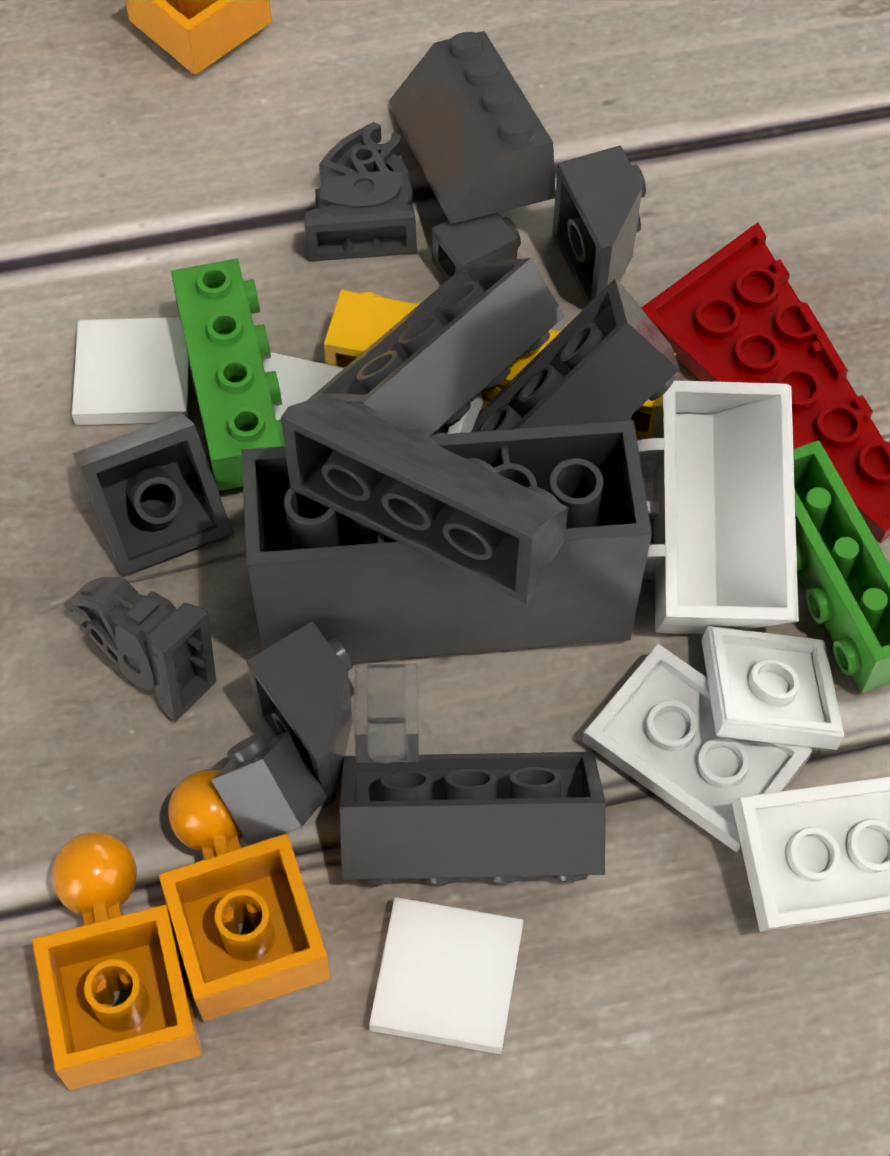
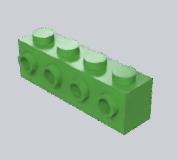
[171,258,285,491]
[793,440,890,693]

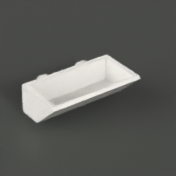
[637,381,799,634]

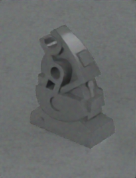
[305,122,417,262]
[64,577,217,722]

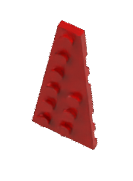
[641,222,890,544]

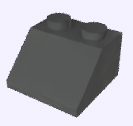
[552,145,646,305]
[72,413,233,576]
[246,621,355,808]

